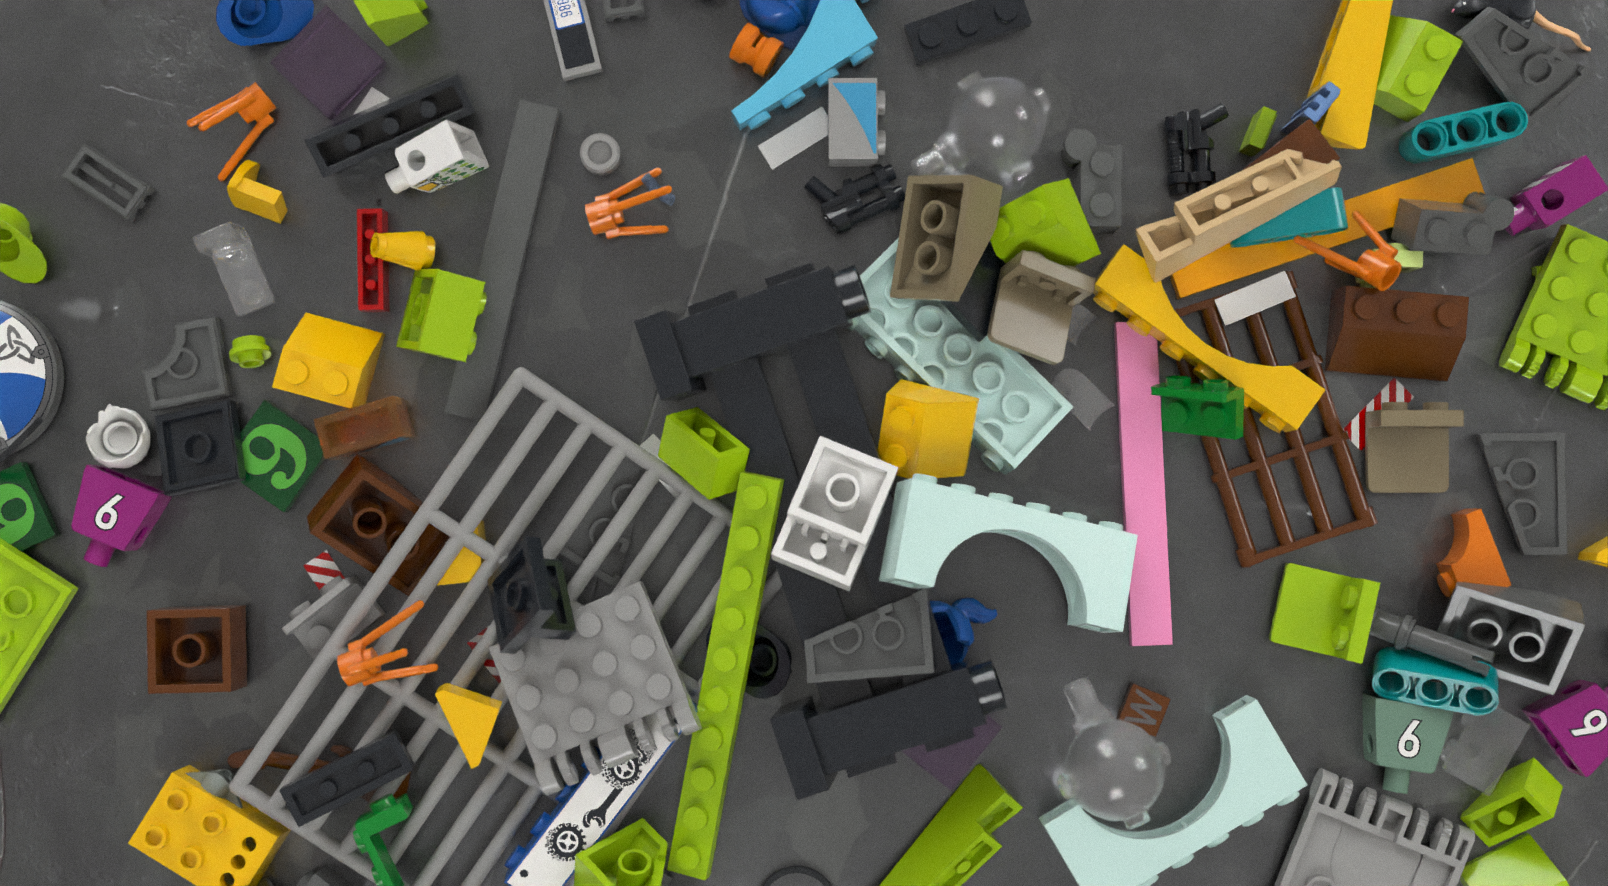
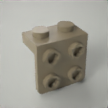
[987,250,1096,365]
[1365,402,1464,493]

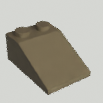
[890,175,1003,302]

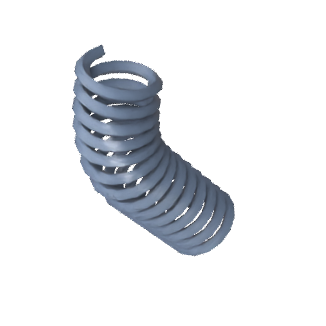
[641,173,675,206]

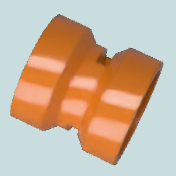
[729,22,784,78]

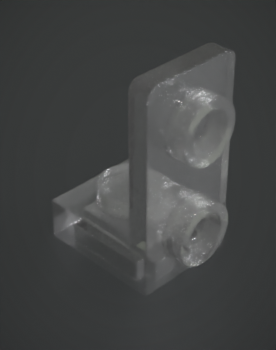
[192,221,276,317]

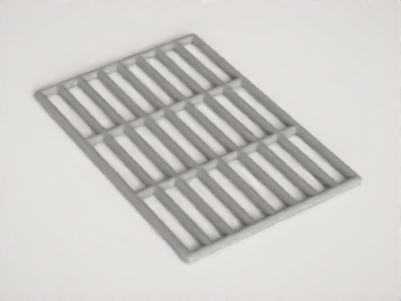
[229,367,783,886]

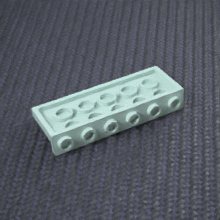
[847,238,1073,475]

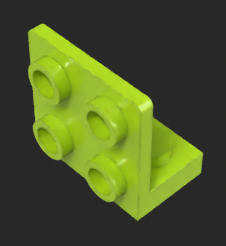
[1269,563,1380,664]

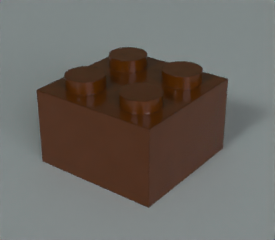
[147,605,247,694]

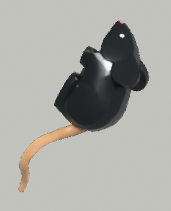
[1451,0,1591,52]

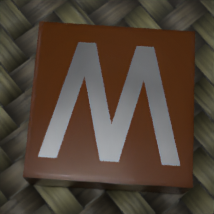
[1116,682,1171,737]

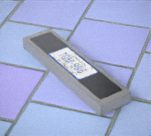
[543,0,603,81]

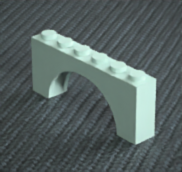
[879,474,1138,633]
[1039,695,1307,886]

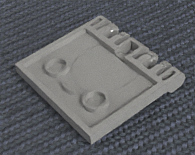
[489,581,701,796]
[1274,768,1475,886]

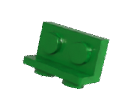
[1151,375,1244,440]

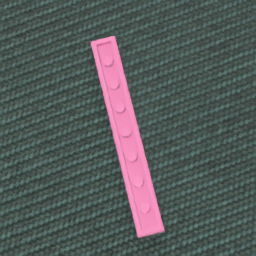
[1114,322,1173,646]

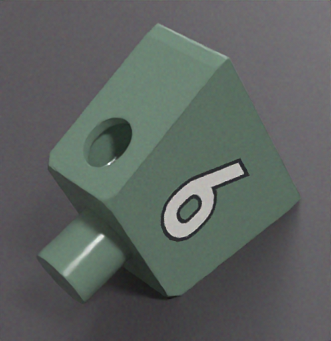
[1362,694,1454,794]

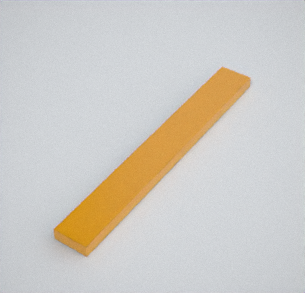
[1170,158,1485,299]

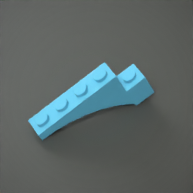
[731,0,878,130]

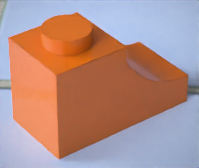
[1436,508,1512,598]

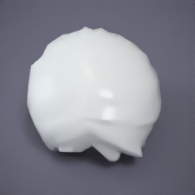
[86,404,150,469]

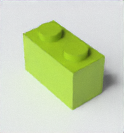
[658,407,750,500]

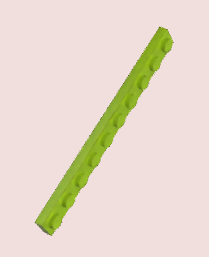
[667,471,784,881]

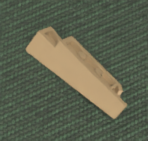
[1136,149,1342,282]

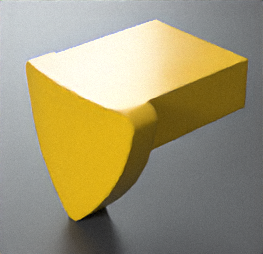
[227,159,288,224]

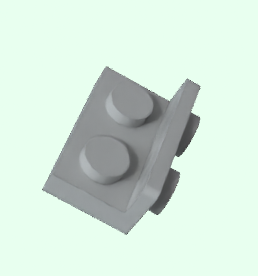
[282,575,386,660]

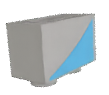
[828,78,886,167]

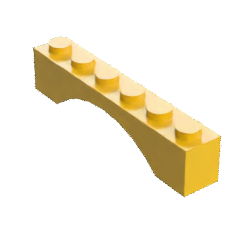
[1093,244,1325,433]

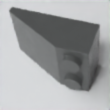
[1437,582,1585,695]

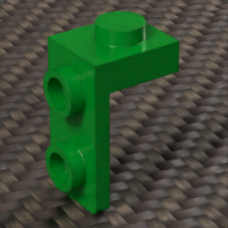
[353,793,413,886]

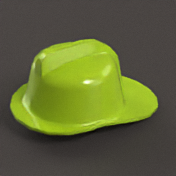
[0,203,48,283]

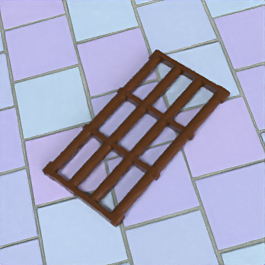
[1174,270,1378,568]

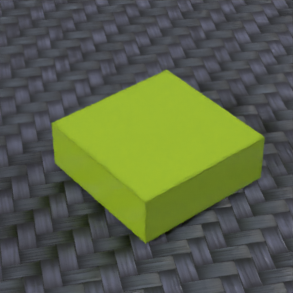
[1239,106,1278,157]

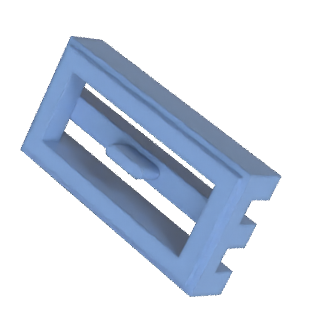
[1281,81,1341,135]

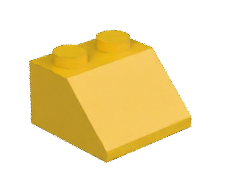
[272,312,385,411]
[878,379,979,479]

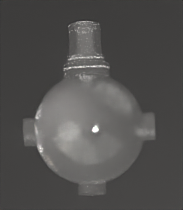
[910,71,1052,181]
[1058,677,1171,830]

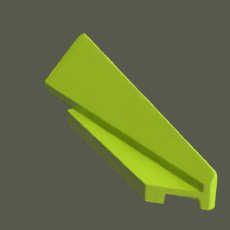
[879,764,1023,886]

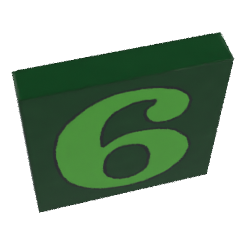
[240,400,334,512]
[0,462,61,552]

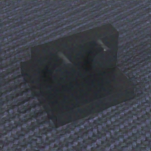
[487,536,576,654]

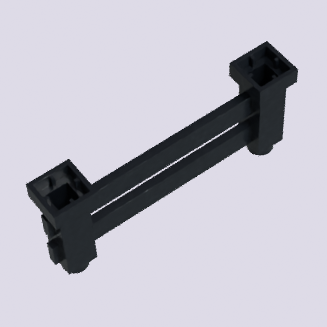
[634,262,1008,800]

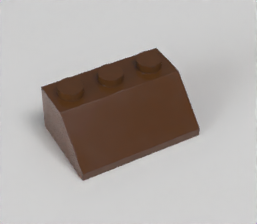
[1325,285,1469,382]

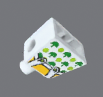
[385,120,490,194]

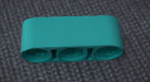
[1398,102,1528,164]
[1230,187,1349,248]
[1372,647,1499,715]

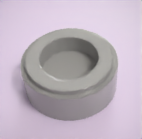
[580,133,621,176]

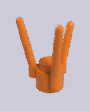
[186,82,277,181]
[585,168,672,240]
[1293,211,1401,291]
[337,600,439,687]

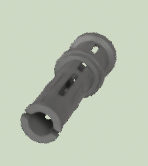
[1369,603,1495,677]

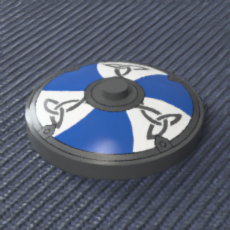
[0,300,64,455]

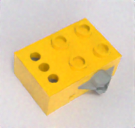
[128,764,291,886]

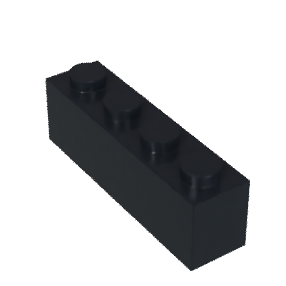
[304,70,475,178]

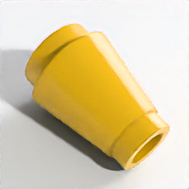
[370,231,435,271]

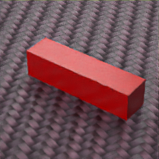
[357,208,390,313]

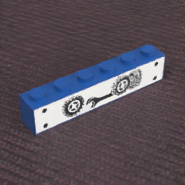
[504,701,697,886]

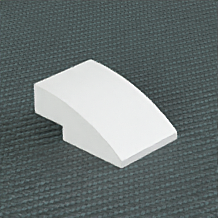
[771,436,898,591]

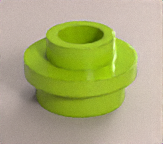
[229,335,272,368]

